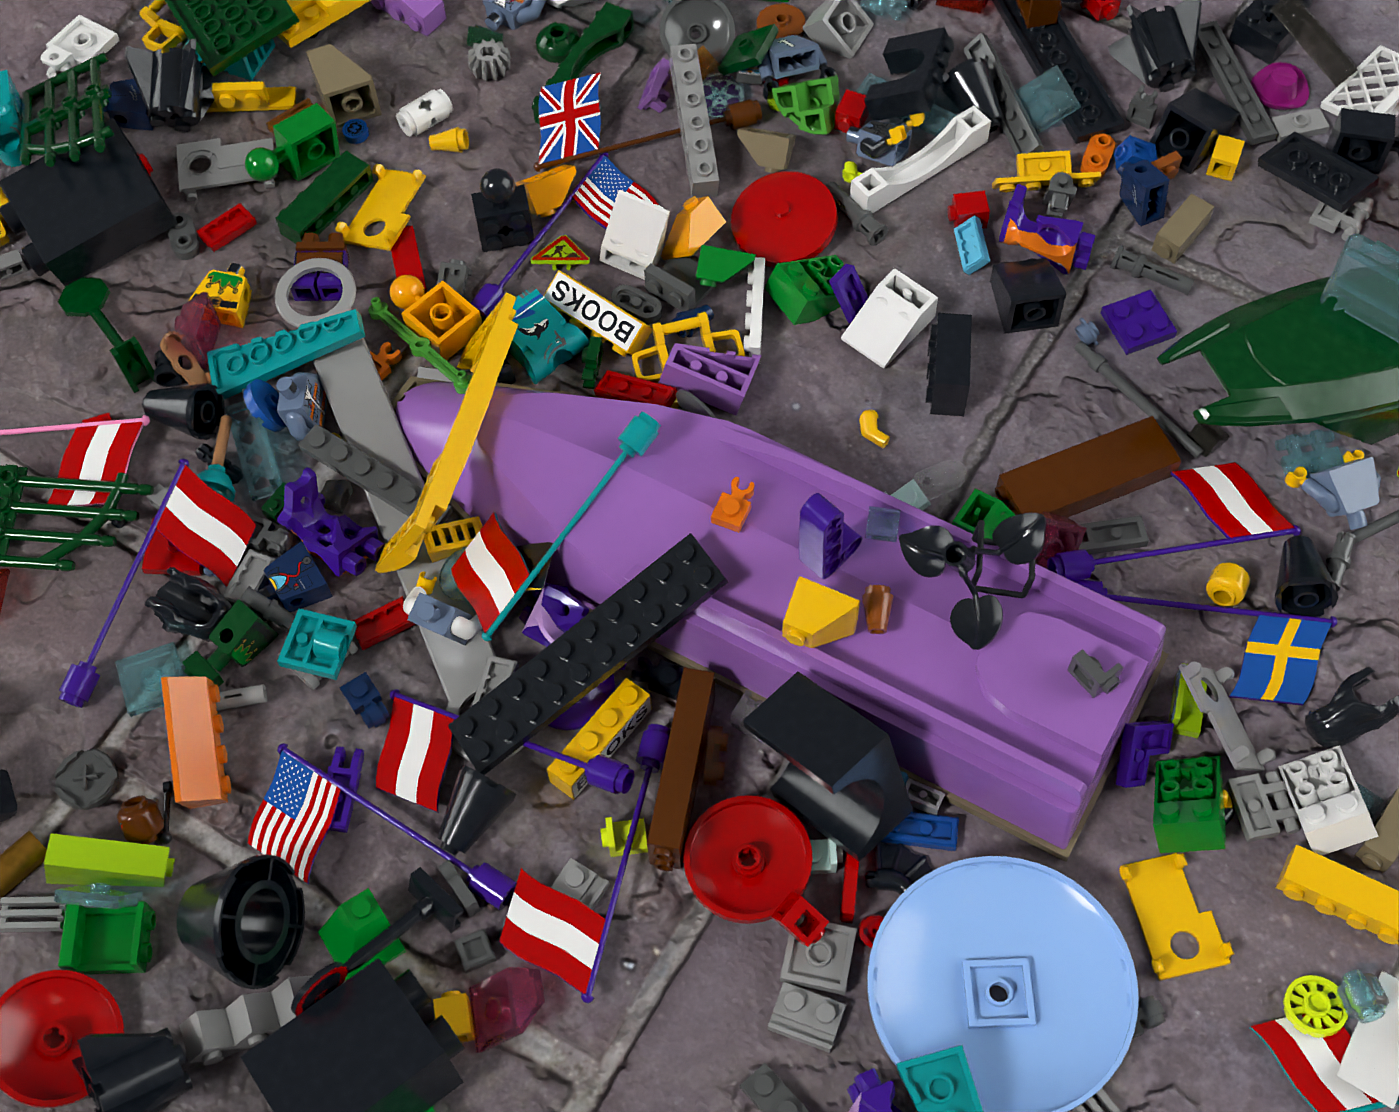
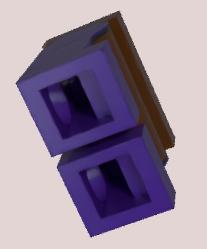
[290,232,349,301]

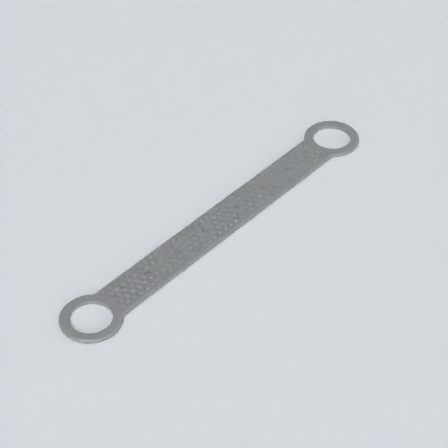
[275,258,524,761]

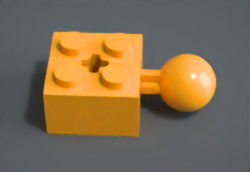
[390,275,482,360]

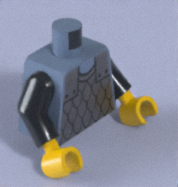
[846,112,925,167]

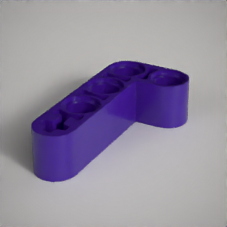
[799,493,863,579]

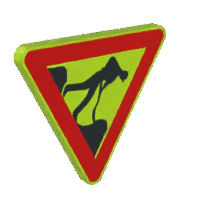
[531,235,590,271]

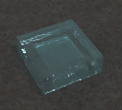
[865,506,900,542]

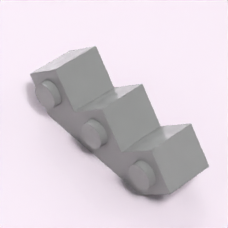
[180,975,314,1065]

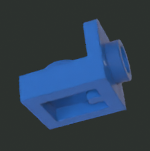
[1114,135,1157,170]

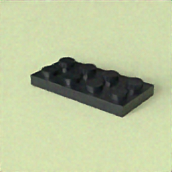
[1258,131,1379,213]

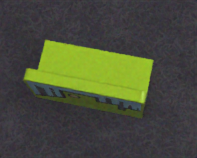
[1168,663,1207,739]

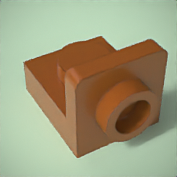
[1151,151,1182,180]

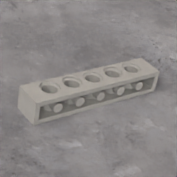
[669,43,719,198]

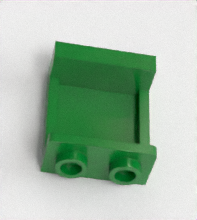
[58,901,156,975]

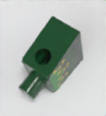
[206,599,279,672]

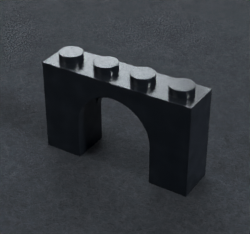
[864,27,954,121]

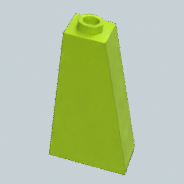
[44,833,175,887]

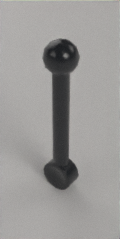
[159,781,172,844]

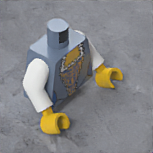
[403,572,483,645]

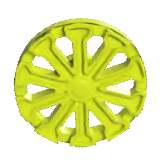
[1283,975,1349,1038]

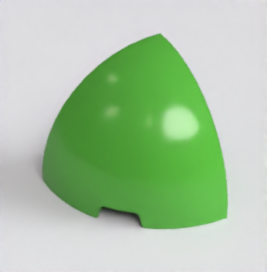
[772,75,839,135]

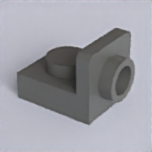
[437,259,472,298]
[1067,649,1124,698]

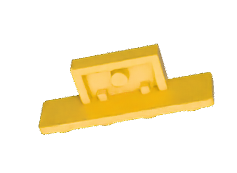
[207,81,297,112]
[992,150,1101,192]

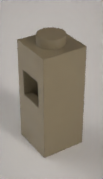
[1151,193,1215,263]
[1355,788,1399,873]

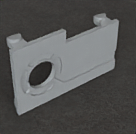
[176,138,277,201]
[1178,661,1276,772]

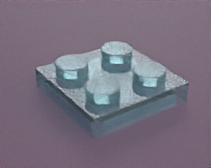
[1016,65,1081,134]

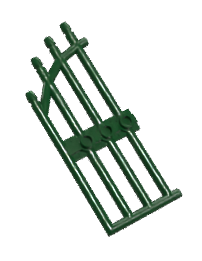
[20,52,114,167]
[0,464,154,572]

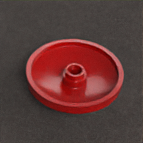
[731,171,838,268]
[683,795,812,924]
[0,970,124,1108]

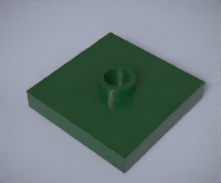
[718,23,779,76]

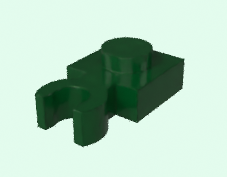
[582,336,604,389]

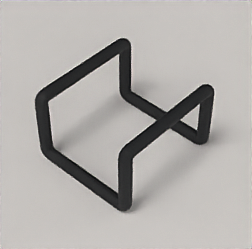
[971,520,1036,598]

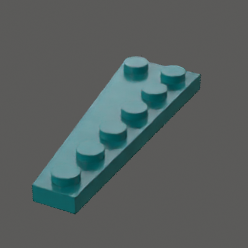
[207,309,366,400]

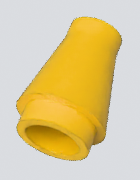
[429,127,469,153]

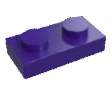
[829,264,868,324]

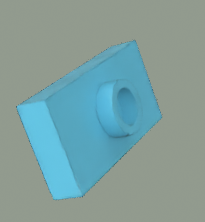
[954,215,990,275]

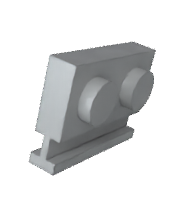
[550,858,610,910]
[767,982,846,1053]

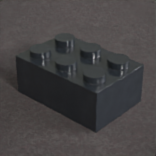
[925,313,972,417]

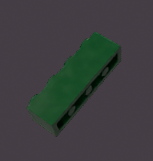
[275,151,374,244]

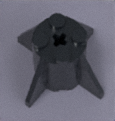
[1108,0,1202,92]
[125,38,228,132]
[72,1027,193,1112]

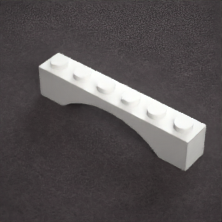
[850,105,991,213]

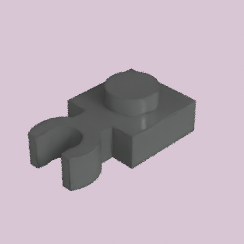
[1125,85,1158,129]
[438,860,481,917]

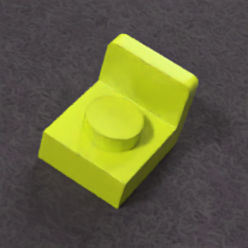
[600,817,648,857]

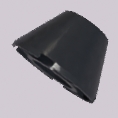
[176,854,305,989]

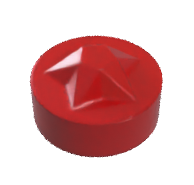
[858,914,884,948]

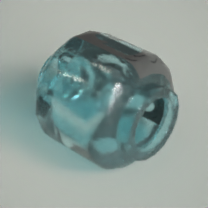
[1336,970,1389,1023]

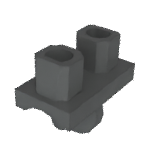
[1042,172,1077,218]

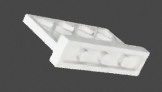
[1320,45,1399,117]

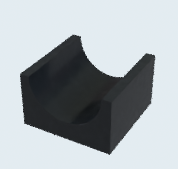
[742,671,913,862]

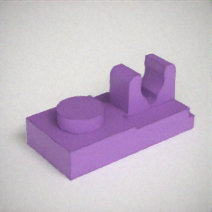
[637,58,671,113]

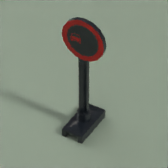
[291,867,464,1016]

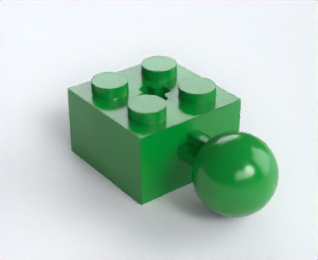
[245,103,340,182]

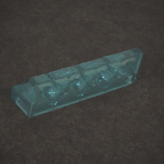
[225,388,283,501]

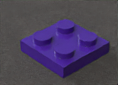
[1100,290,1177,355]

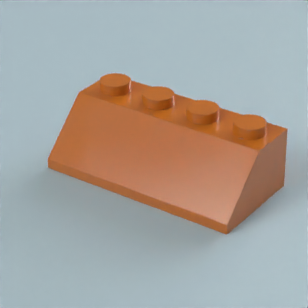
[161,677,231,809]

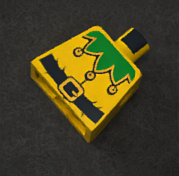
[188,263,252,328]

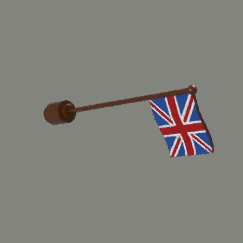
[534,72,762,172]

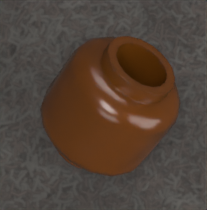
[117,795,164,844]

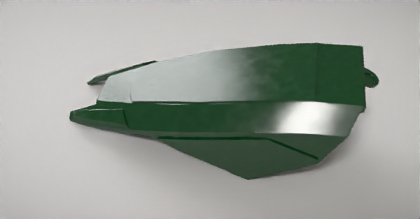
[1157,264,1399,445]

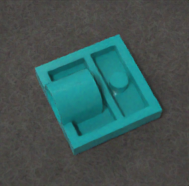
[277,608,357,680]

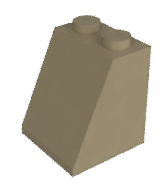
[306,44,382,129]

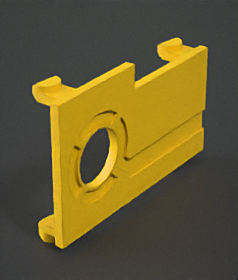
[335,164,426,251]
[1119,853,1235,981]

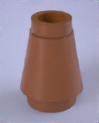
[862,585,894,634]

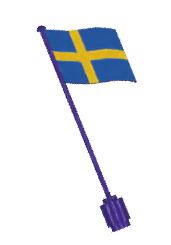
[1073,579,1337,705]

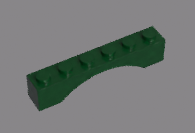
[532,2,634,124]

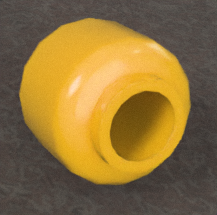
[1206,562,1250,606]

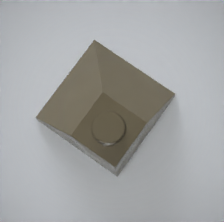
[737,127,796,173]

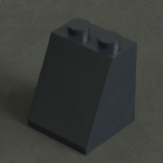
[1150,88,1239,174]
[990,258,1066,334]

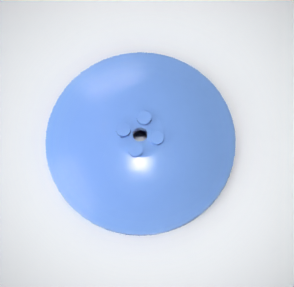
[867,856,1138,1112]

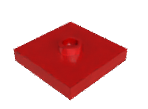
[141,518,203,576]

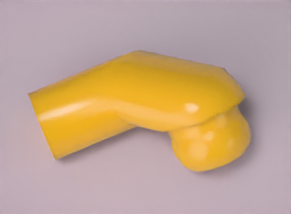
[859,409,890,449]

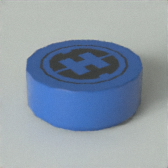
[342,119,369,144]

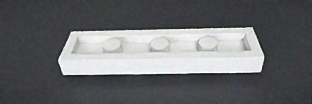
[744,257,765,363]

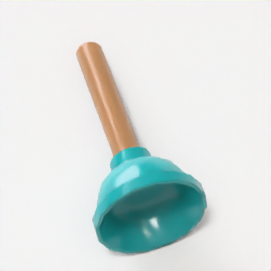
[197,415,236,502]

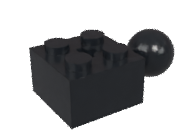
[1229,0,1313,64]
[1326,108,1399,175]
[471,168,534,252]

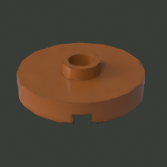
[756,3,806,39]

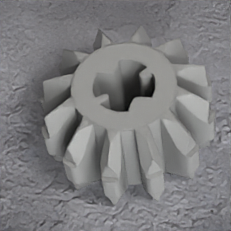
[468,38,511,82]

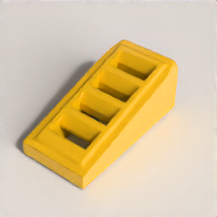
[424,516,483,563]

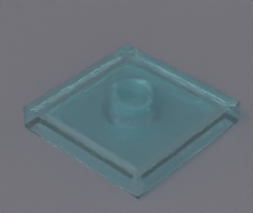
[115,642,185,717]
[54,883,143,909]

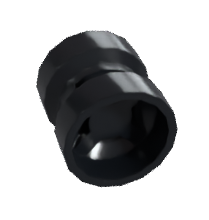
[154,350,183,387]

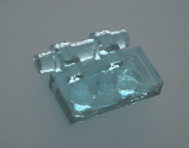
[1275,430,1345,478]

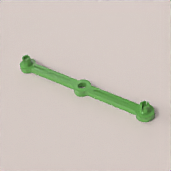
[368,297,472,394]

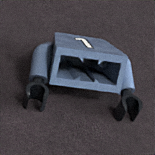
[758,35,836,100]

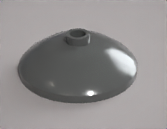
[659,0,735,69]

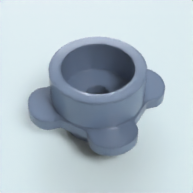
[1075,318,1100,346]

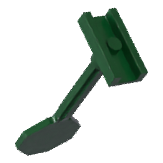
[58,278,155,393]

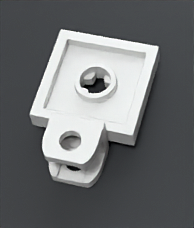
[41,15,119,78]

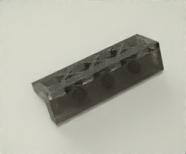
[1270,0,1358,87]

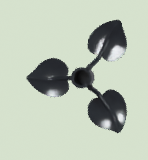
[899,513,1046,650]

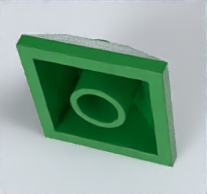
[695,245,756,288]
[318,888,406,981]

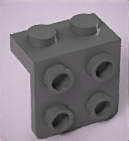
[644,257,712,311]

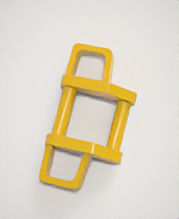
[139,0,187,54]
[632,312,745,383]

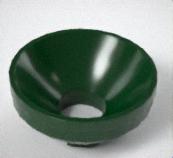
[536,22,580,63]

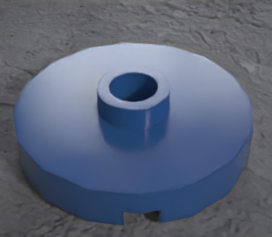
[243,379,287,432]

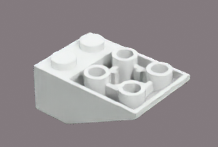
[599,190,670,280]
[841,268,938,369]
[1278,745,1378,856]

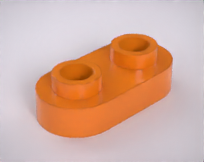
[1080,133,1116,178]

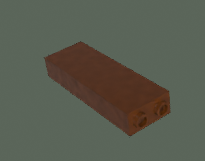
[995,416,1182,526]
[647,667,715,871]

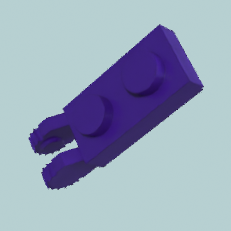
[327,746,364,833]

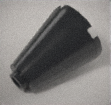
[940,58,1003,133]
[142,383,225,440]
[1275,535,1338,617]
[437,764,516,856]

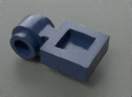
[339,672,390,729]

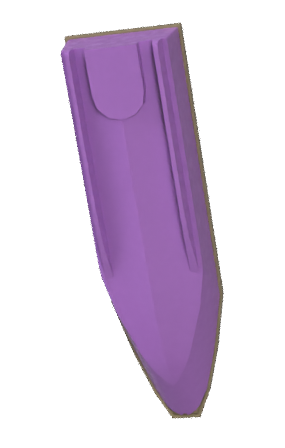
[391,376,1169,862]

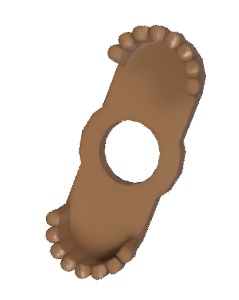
[160,331,212,385]

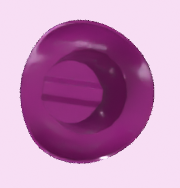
[1250,62,1309,110]

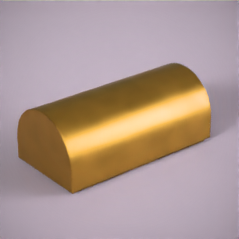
[0,830,47,899]

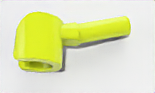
[842,161,862,183]

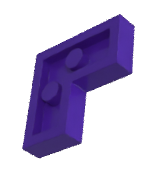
[1115,720,1174,788]

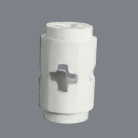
[396,89,453,136]

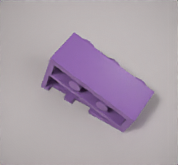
[371,0,446,36]
[659,343,761,416]

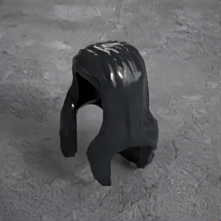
[145,567,232,642]
[1305,667,1399,749]

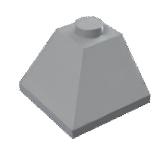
[802,0,874,59]

